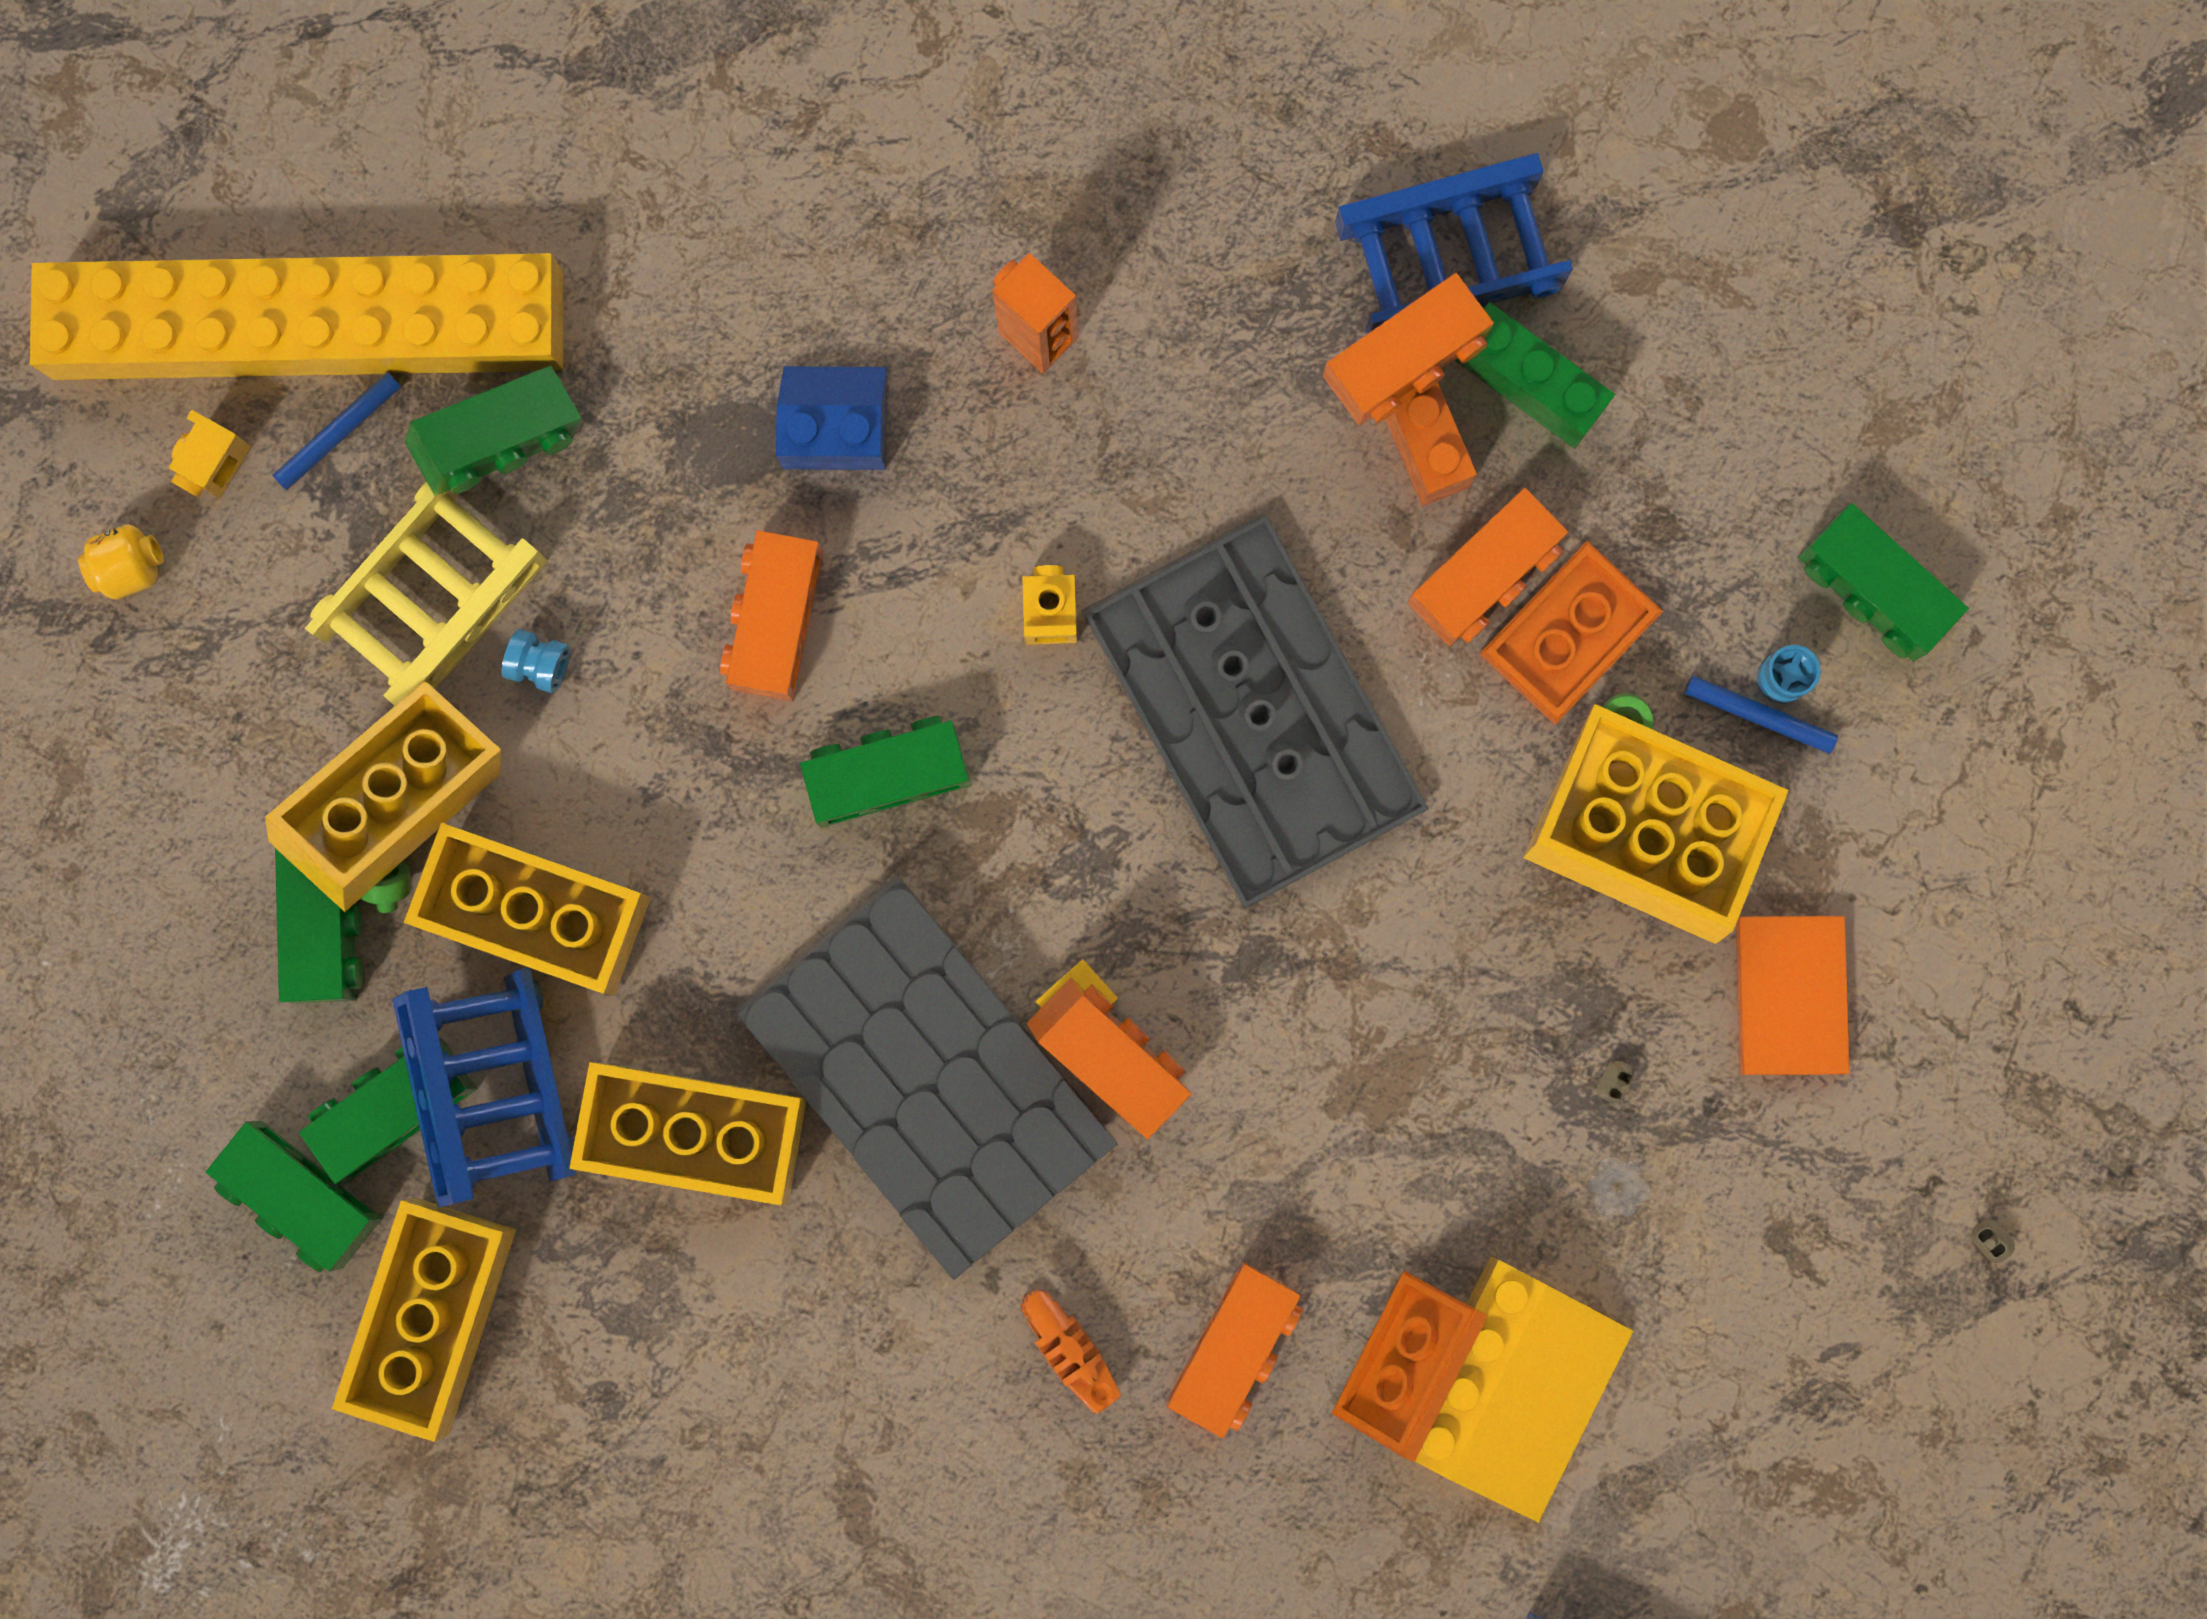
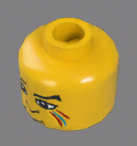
[78,524,164,600]

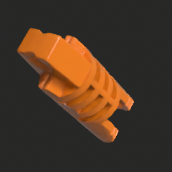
[1020,1290,1121,1414]

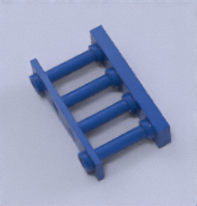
[1335,153,1573,334]
[392,967,576,1208]

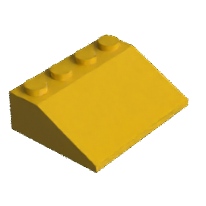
[1523,704,1789,944]
[1415,1256,1634,1523]

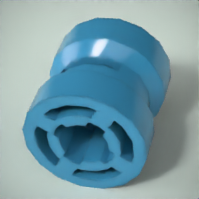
[501,628,571,694]
[1757,645,1821,704]

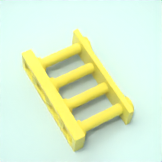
[305,482,548,706]

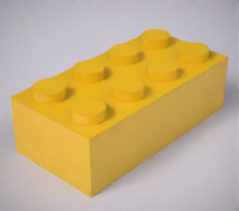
[265,681,501,912]
[404,823,651,996]
[569,1062,807,1205]
[332,1198,517,1442]

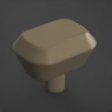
[1596,1061,1634,1102]
[1971,1220,2015,1263]

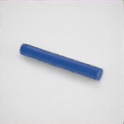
[272,372,402,490]
[1684,675,1838,754]

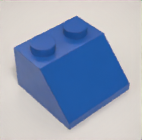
[776,366,887,470]

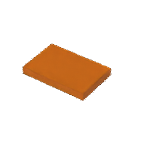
[1479,540,1663,725]
[1736,916,1850,1075]
[1331,1271,1488,1462]

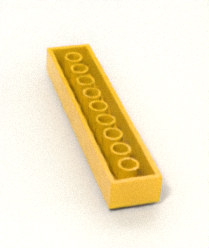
[30,253,563,380]

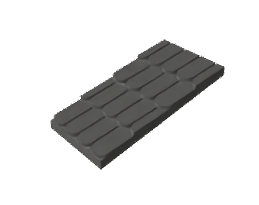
[1081,514,1429,909]
[736,874,1118,1280]

